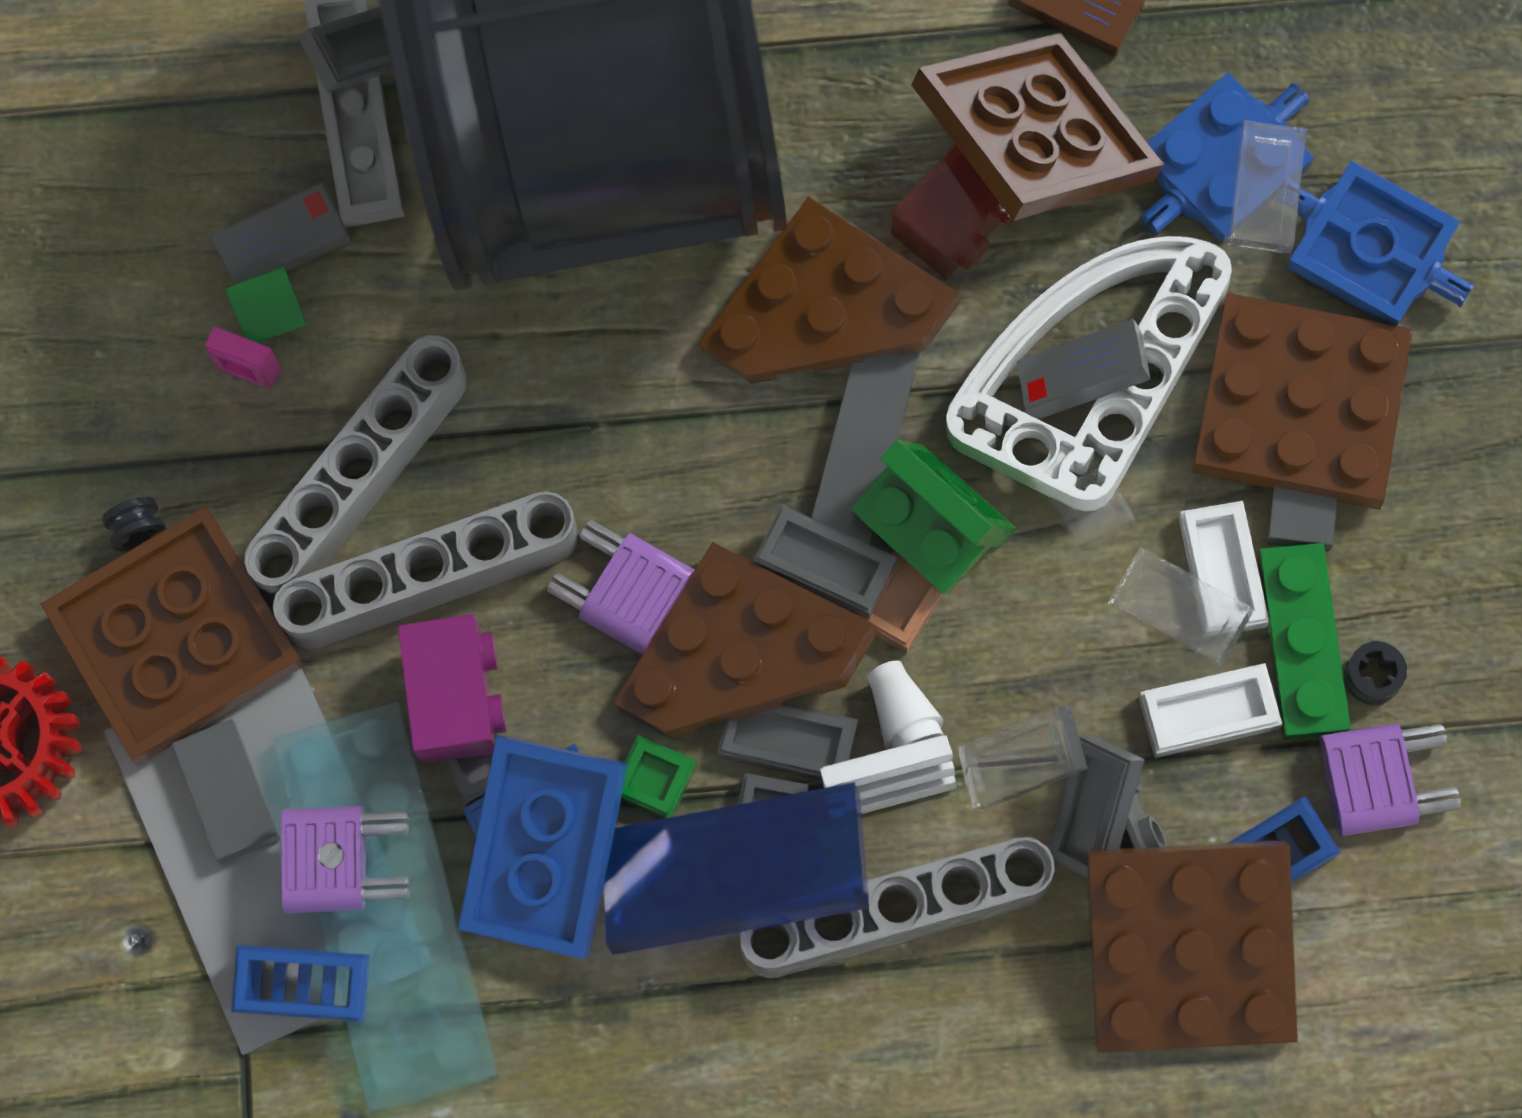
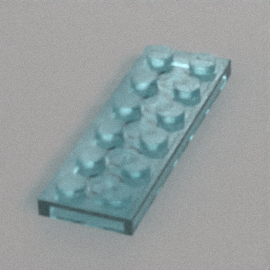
[273,702,500,1115]

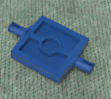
[1139,72,1314,244]
[1275,160,1474,326]

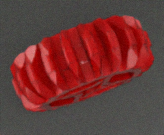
[0,656,82,828]

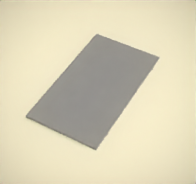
[104,668,435,1055]

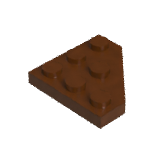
[698,196,961,384]
[613,542,878,740]

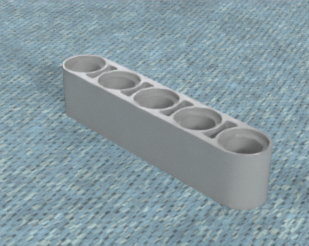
[244,335,467,601]
[273,491,579,649]
[740,837,1055,978]

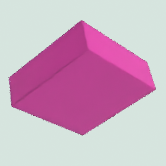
[205,326,282,388]

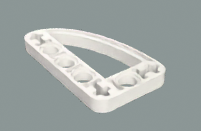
[946,236,1232,512]

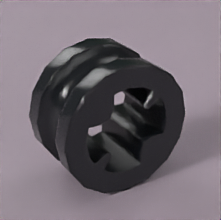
[102,496,167,551]
[1345,641,1407,705]

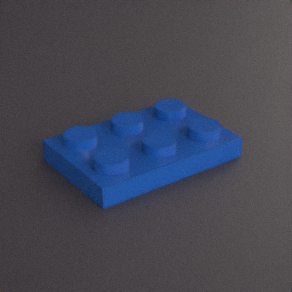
[458,736,628,959]

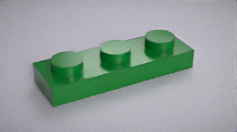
[1257,543,1351,741]

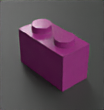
[398,614,507,765]

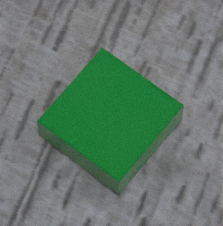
[225,265,307,343]
[621,735,698,823]

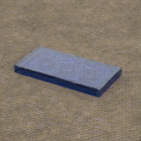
[604,783,869,955]

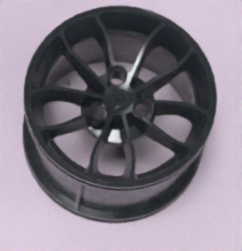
[380,0,787,291]

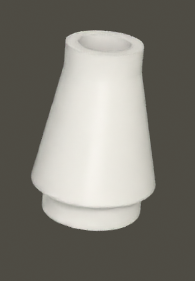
[867,660,944,750]

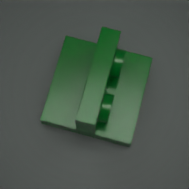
[850,439,1017,594]

